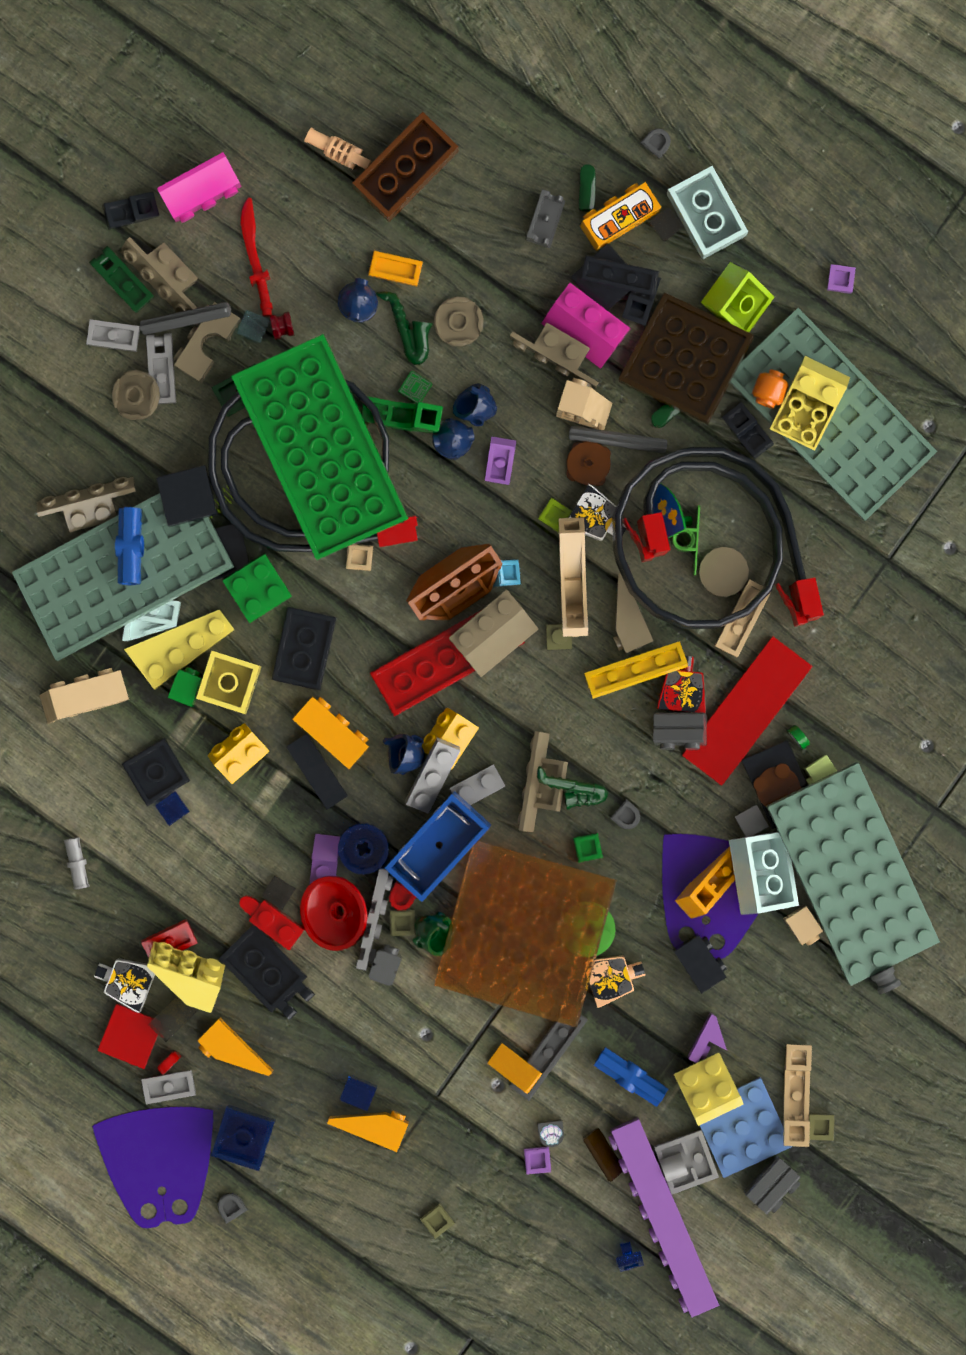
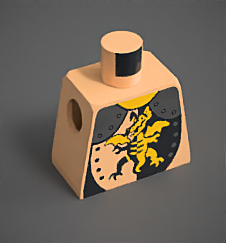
[583,955,645,1008]

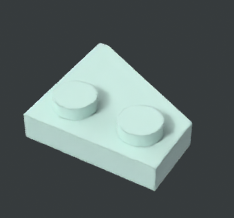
[122,600,181,641]

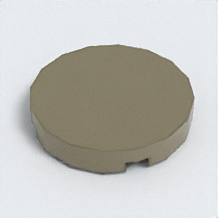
[434,297,484,347]
[112,370,160,420]
[699,547,749,597]

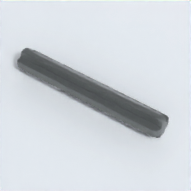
[139,302,231,335]
[568,426,667,453]

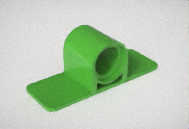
[671,505,700,576]

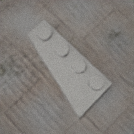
[356,868,393,970]

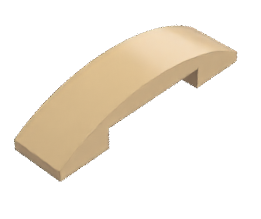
[783,1045,812,1147]

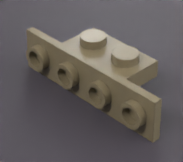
[119,237,198,313]
[510,323,599,389]
[37,477,136,532]
[518,731,568,832]

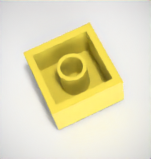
[196,651,261,714]
[674,1053,743,1126]

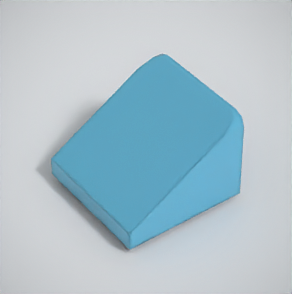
[493,560,521,587]

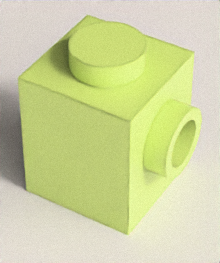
[803,755,837,785]

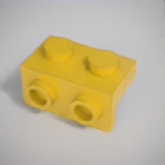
[422,707,479,770]
[208,723,269,784]

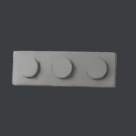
[405,738,461,813]

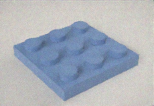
[700,1077,792,1178]

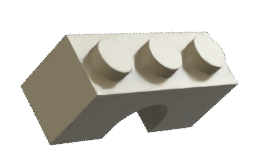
[173,302,241,384]

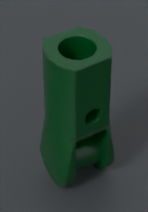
[579,164,596,212]
[651,404,681,428]

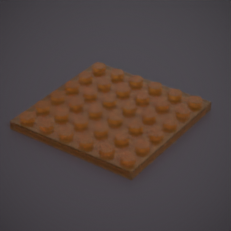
[434,841,617,1027]

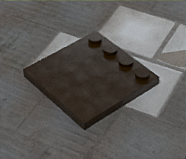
[618,292,754,425]

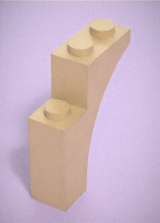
[559,518,588,637]

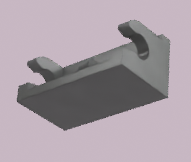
[526,189,565,248]

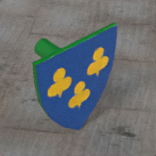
[653,483,692,539]

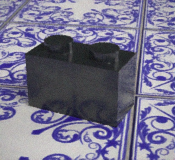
[673,933,727,994]

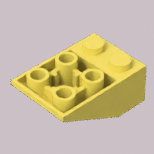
[770,356,850,451]
[147,942,225,1013]

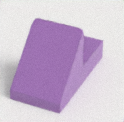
[485,437,516,485]
[310,834,341,884]
[687,1013,727,1063]

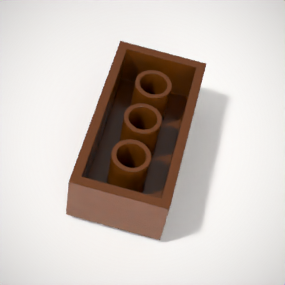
[352,112,459,222]

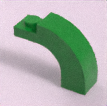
[361,396,443,433]

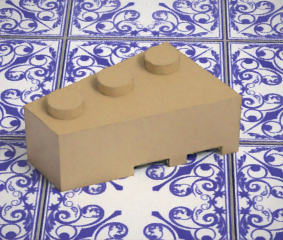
[556,378,613,430]
[40,668,129,724]

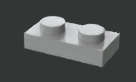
[86,319,140,352]
[450,764,505,805]
[141,1070,196,1104]

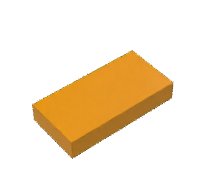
[368,251,423,287]
[487,1043,542,1094]

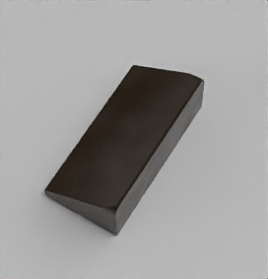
[583,1128,623,1182]

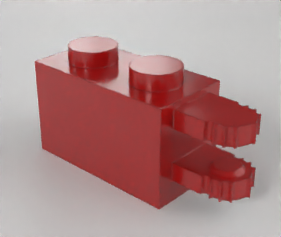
[239,895,305,950]

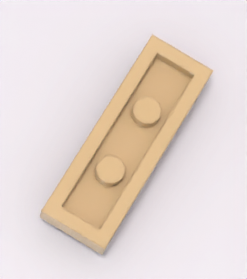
[715,579,771,658]

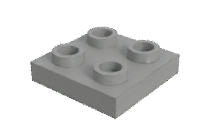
[654,1129,719,1195]

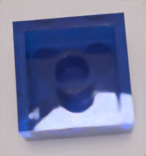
[211,1105,276,1171]

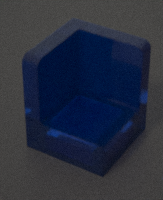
[340,1075,377,1111]

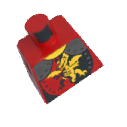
[656,656,706,713]

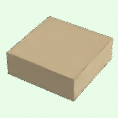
[346,544,373,571]

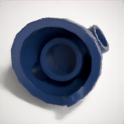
[337,278,378,323]
[453,383,497,426]
[432,418,475,460]
[383,734,425,775]

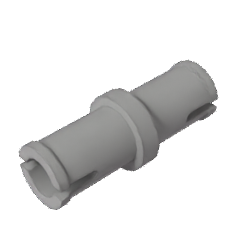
[64,837,90,890]

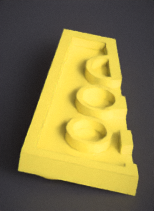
[124,609,235,690]

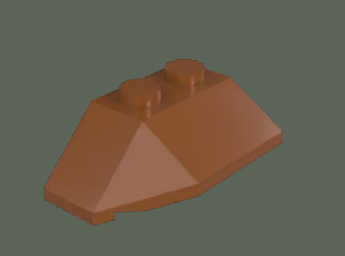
[406,544,503,620]

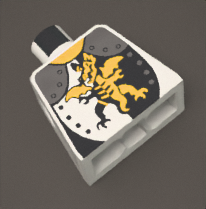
[569,484,627,541]
[94,958,155,1013]

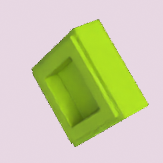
[538,498,572,533]

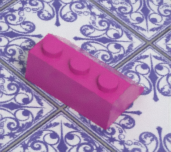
[157,152,241,223]
[541,283,631,369]

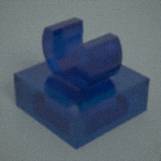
[616,1242,644,1272]

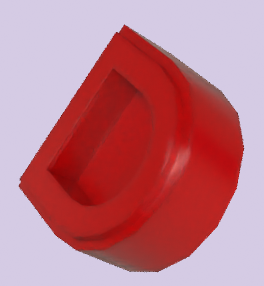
[389,881,416,910]
[157,1050,182,1075]

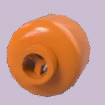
[752,369,789,409]

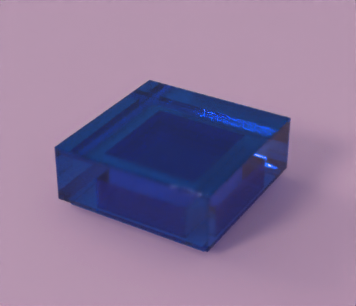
[155,791,190,826]

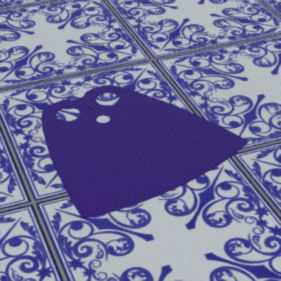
[662,834,758,959]
[92,1107,213,1228]

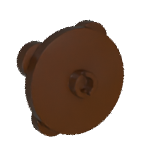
[566,441,611,486]
[753,763,802,807]

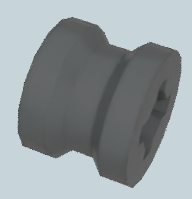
[870,966,901,995]

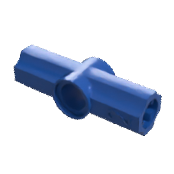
[115,507,144,585]
[594,1047,668,1107]

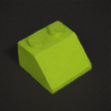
[701,262,774,332]

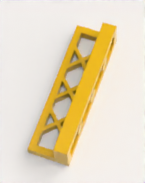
[584,641,688,699]

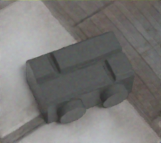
[653,713,707,750]
[368,944,402,986]
[743,1155,801,1214]

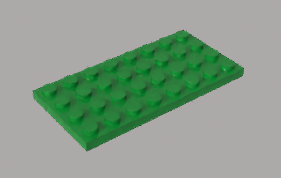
[231,334,408,560]

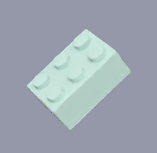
[667,166,748,260]
[729,832,799,915]

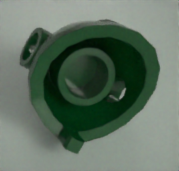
[413,911,454,957]

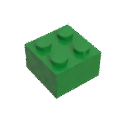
[222,552,292,623]

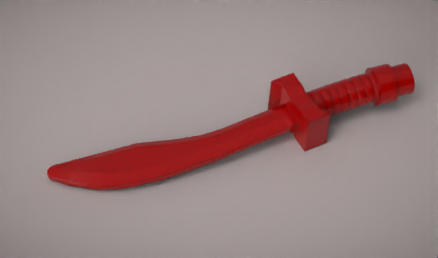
[241,197,273,317]

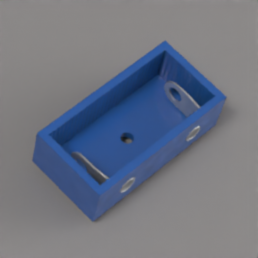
[385,791,492,902]

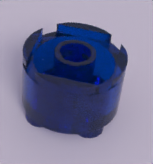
[338,823,389,874]

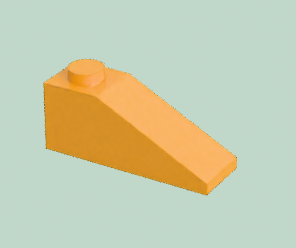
[675,847,735,919]
[198,1018,274,1076]
[327,1111,409,1152]

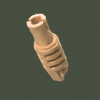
[304,127,372,170]

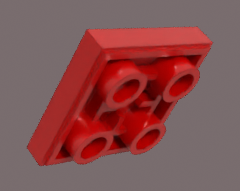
[97,1003,163,1069]

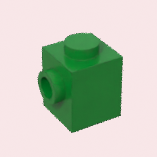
[168,667,202,707]

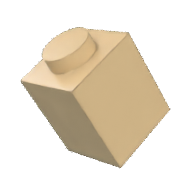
[783,905,823,946]

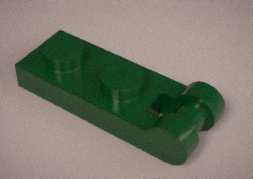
[89,246,154,314]

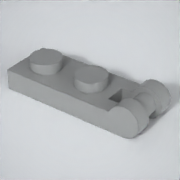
[146,333,176,404]

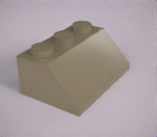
[449,590,539,677]

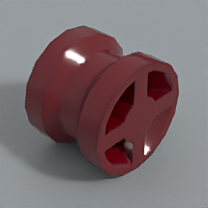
[270,311,295,340]

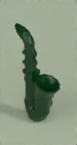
[376,292,433,365]
[537,766,608,810]

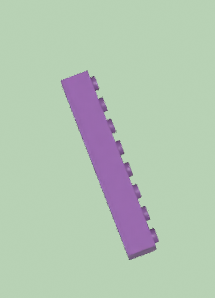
[608,1117,719,1318]

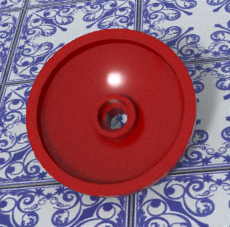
[300,876,367,951]

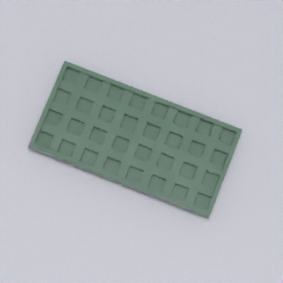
[730,308,937,521]
[12,493,234,661]
[767,762,940,986]

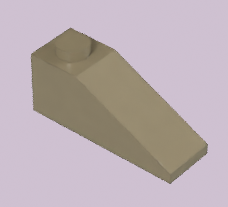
[613,573,653,654]

